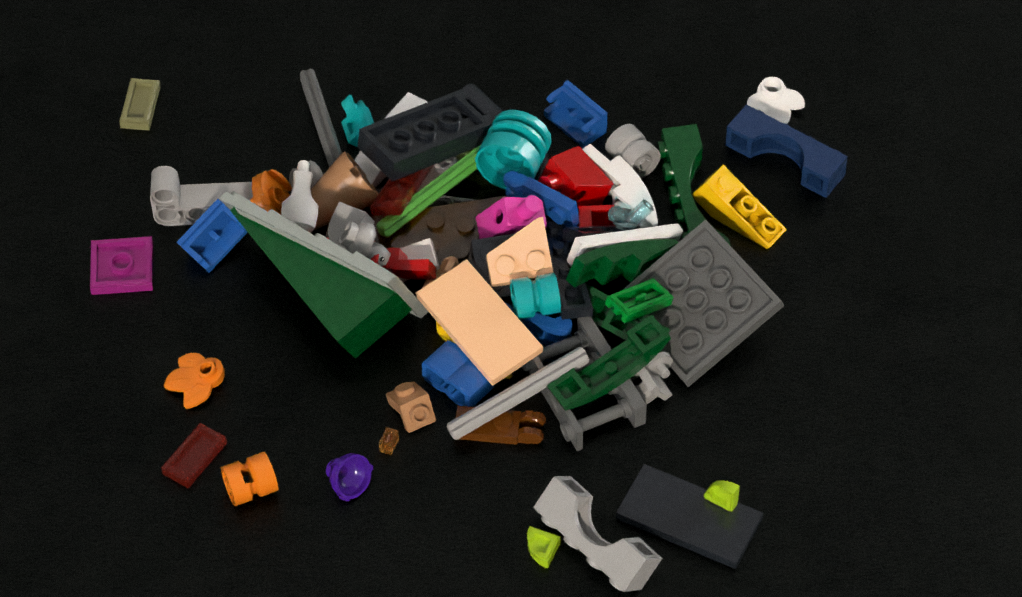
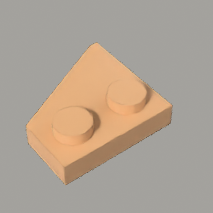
[486,217,553,287]

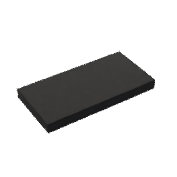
[616,464,763,569]

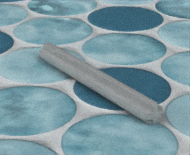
[447,347,589,440]

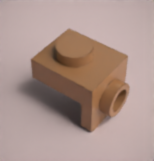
[386,382,436,433]

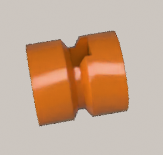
[221,451,279,507]

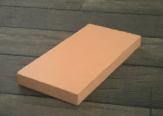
[416,260,543,386]

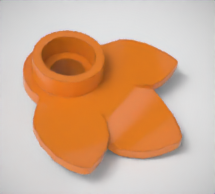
[164,353,225,409]

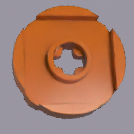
[250,169,292,214]

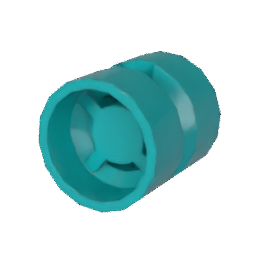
[510,272,561,319]

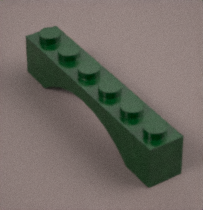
[656,124,731,246]

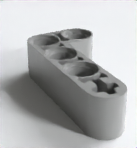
[150,166,254,226]

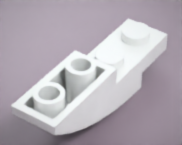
[582,144,658,229]

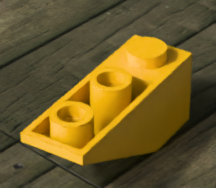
[692,164,787,250]

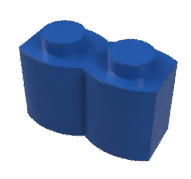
[422,340,494,407]

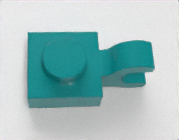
[341,95,374,147]

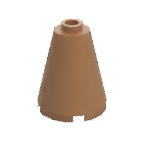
[311,151,382,231]

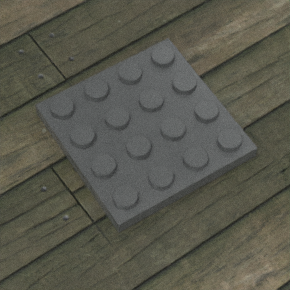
[623,219,785,387]

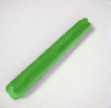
[376,145,481,238]

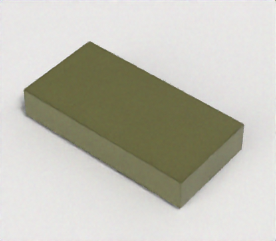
[119,78,161,130]

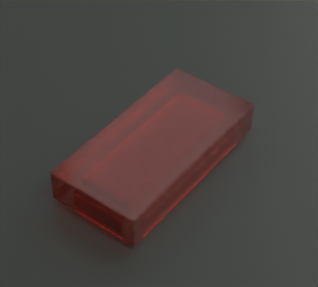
[161,423,227,488]

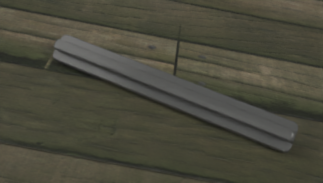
[300,68,342,167]

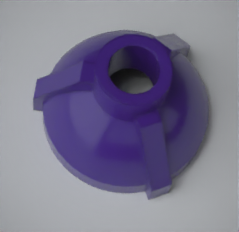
[326,453,373,501]

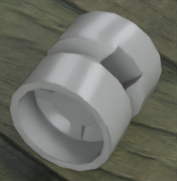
[605,124,661,179]

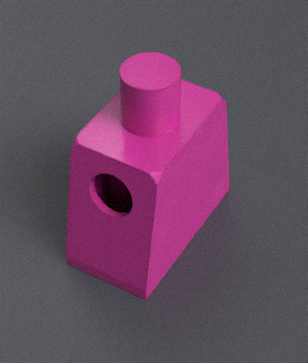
[476,195,547,239]

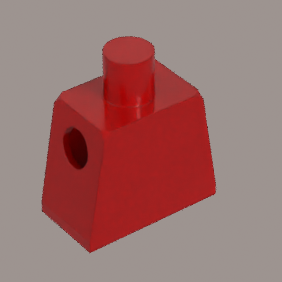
[538,146,613,207]

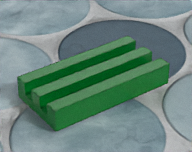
[605,278,674,323]

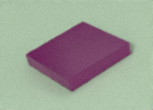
[90,236,153,295]

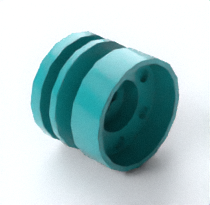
[475,110,552,189]

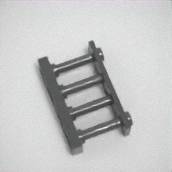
[521,317,647,451]

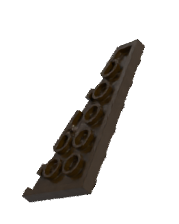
[326,195,507,266]

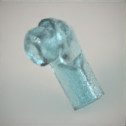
[608,199,654,229]

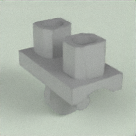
[630,352,672,405]

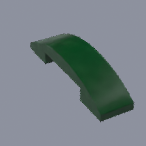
[547,315,671,411]

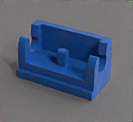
[544,80,607,148]
[177,199,247,273]

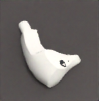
[281,160,319,233]

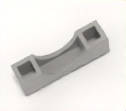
[533,476,662,592]

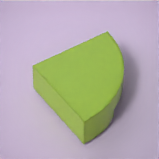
[704,480,740,512]
[527,526,560,569]

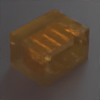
[379,427,399,455]

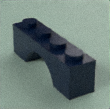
[726,104,848,198]

